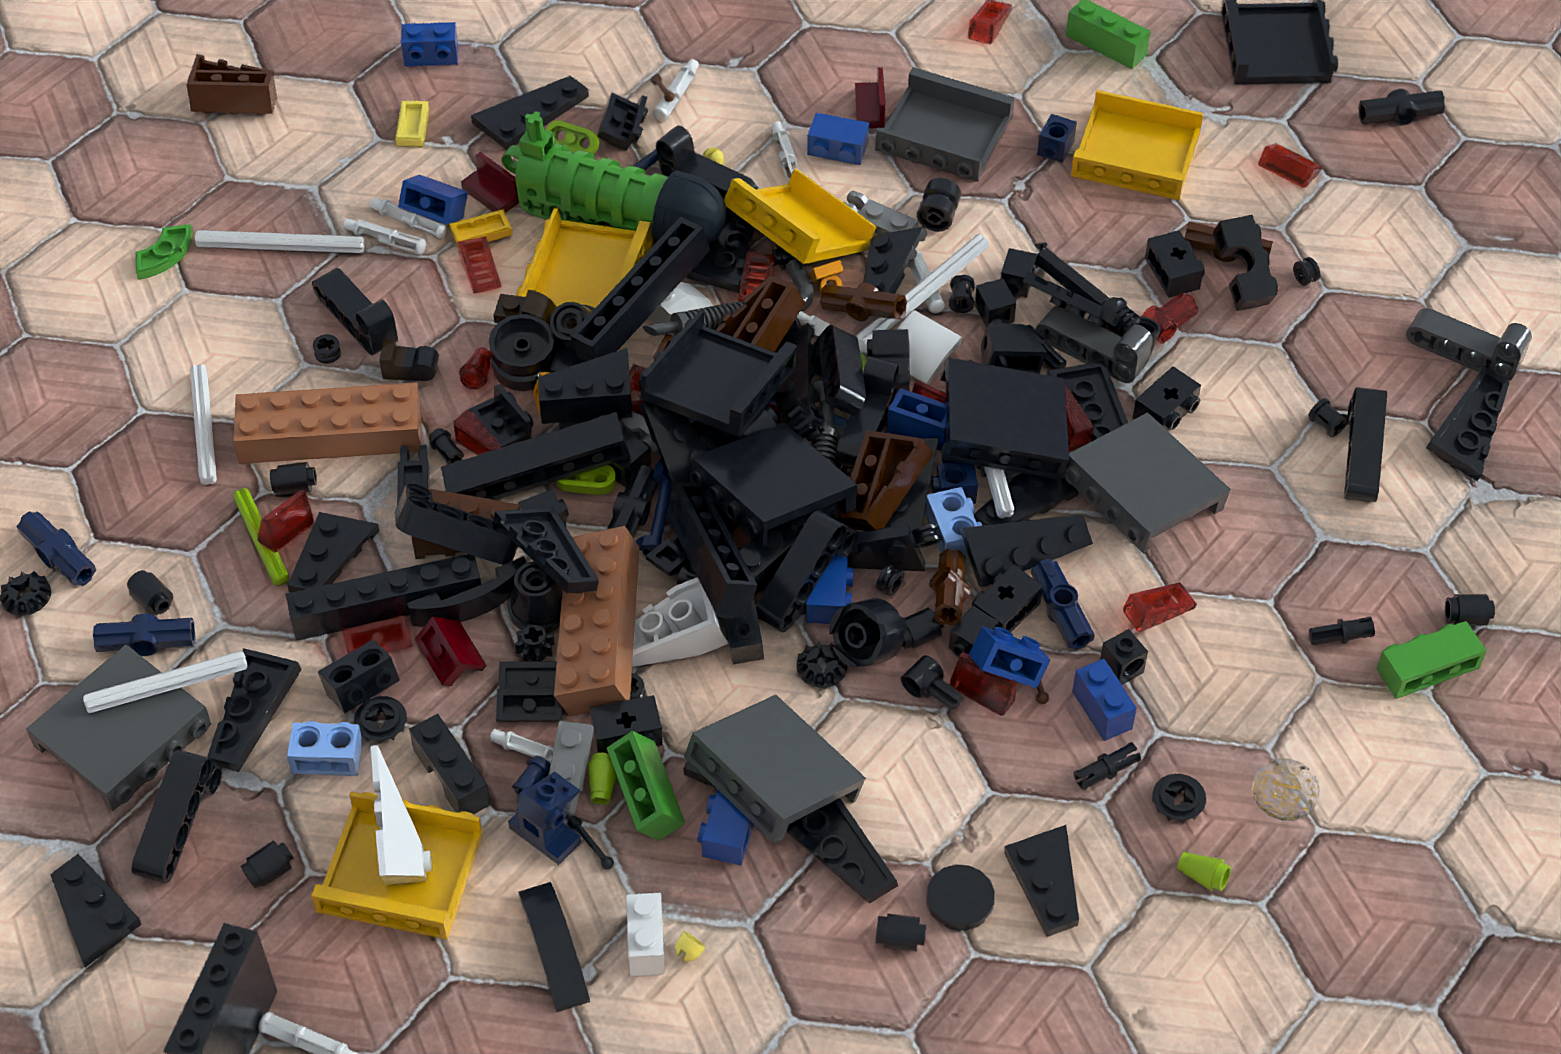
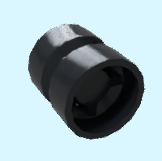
[917,178,961,232]

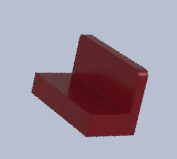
[855,67,885,128]
[461,152,519,213]
[415,617,487,686]

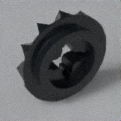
[0,571,51,616]
[796,641,848,688]
[354,696,407,744]
[1152,774,1206,824]

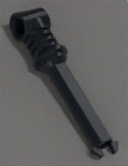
[1035,242,1161,355]

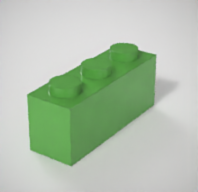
[1066,0,1150,69]
[1376,621,1487,699]
[607,731,686,841]

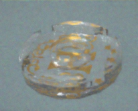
[1252,758,1320,821]

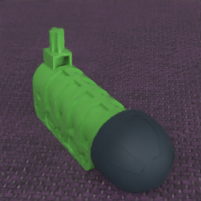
[501,112,726,245]

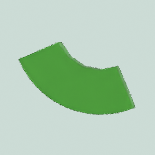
[135,224,193,280]

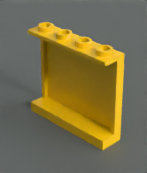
[1071,90,1204,200]
[724,168,877,264]
[516,208,655,324]
[311,791,483,940]

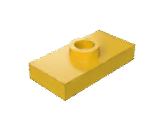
[449,209,513,250]

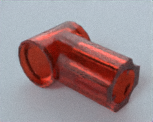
[1141,293,1198,344]

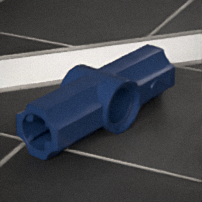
[16,511,96,586]
[1031,558,1095,650]
[93,614,196,656]

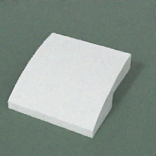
[898,310,962,387]

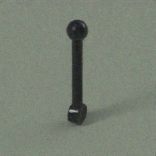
[567,816,614,870]

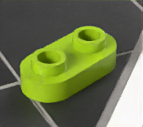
[546,120,599,155]
[555,465,616,495]

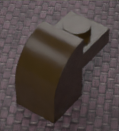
[493,290,557,328]

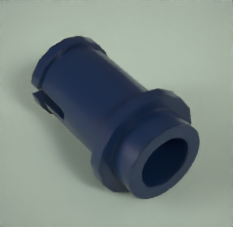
[512,755,551,795]

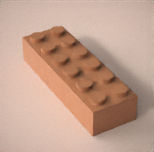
[233,383,422,464]
[554,526,639,716]

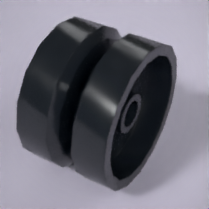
[489,314,555,391]

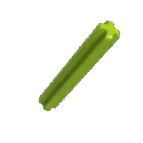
[233,488,289,586]

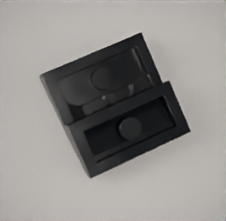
[496,661,563,722]

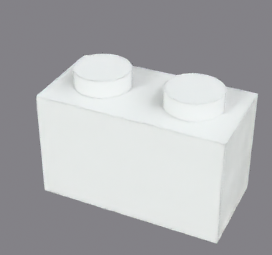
[626,893,665,976]

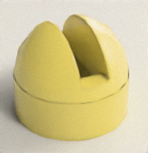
[702,147,724,165]
[675,931,706,962]

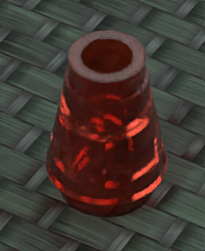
[459,347,491,390]

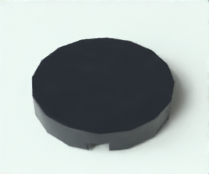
[926,864,995,930]

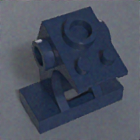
[508,772,581,865]

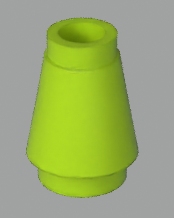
[588,753,617,805]
[1177,852,1231,891]

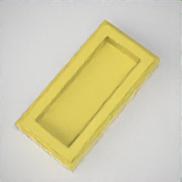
[395,101,429,147]

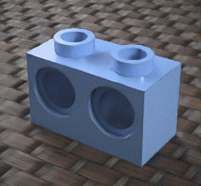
[925,487,982,556]
[287,721,363,776]

